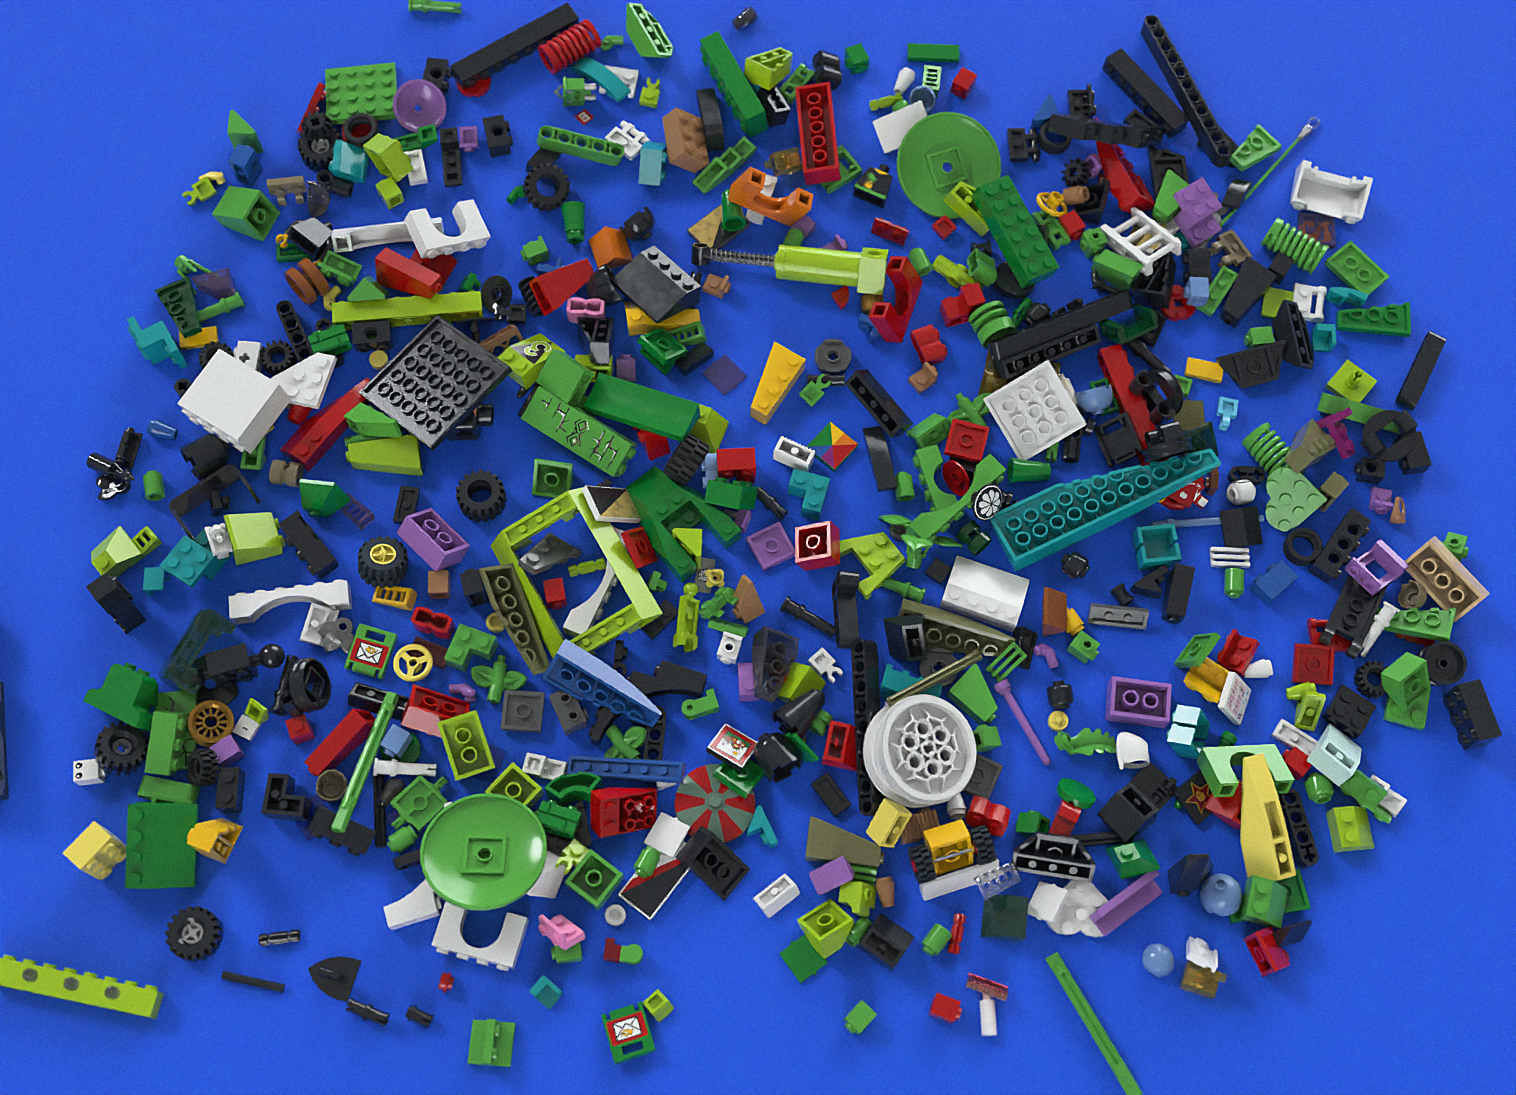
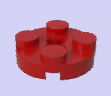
[1160,285,1196,321]

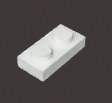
[404,149,428,186]

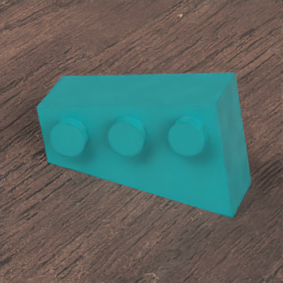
[880,663,943,701]

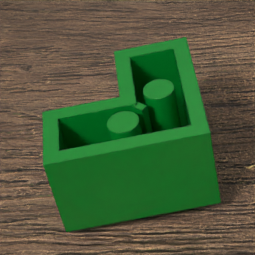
[704,477,758,510]

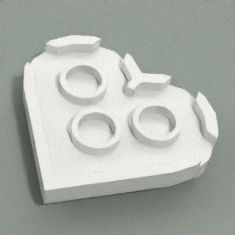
[1046,880,1108,938]

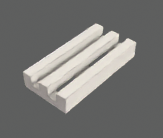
[1209,547,1250,568]

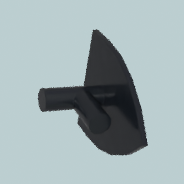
[456,318,494,342]
[308,957,361,1002]

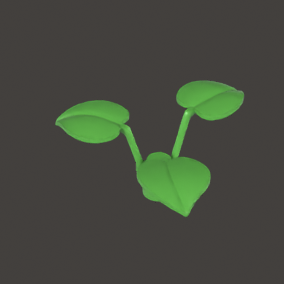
[878,514,963,569]

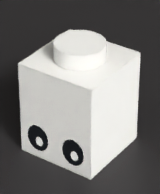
[73,759,107,786]

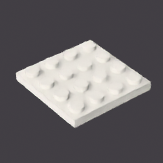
[983,360,1087,460]

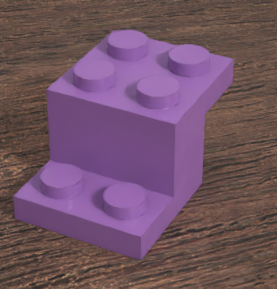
[1173,177,1222,248]

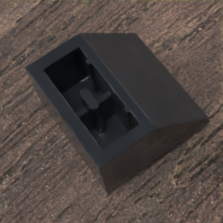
[883,614,928,661]
[1097,782,1159,844]
[857,913,914,972]

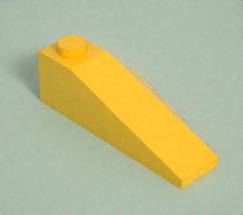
[624,301,701,336]

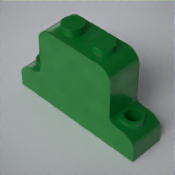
[83,662,157,731]

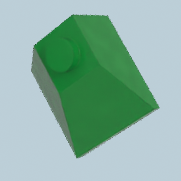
[299,479,351,518]
[1106,838,1160,880]

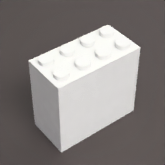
[177,349,291,454]

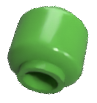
[1304,772,1334,804]

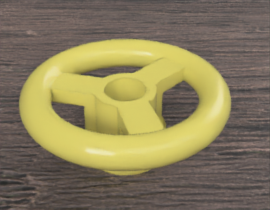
[393,644,433,682]

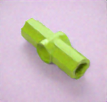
[932,254,984,291]

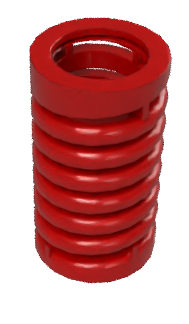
[538,19,602,74]

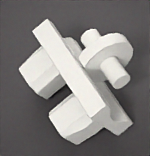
[205,523,233,559]

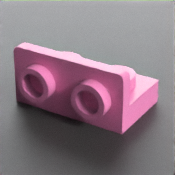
[538,914,585,951]

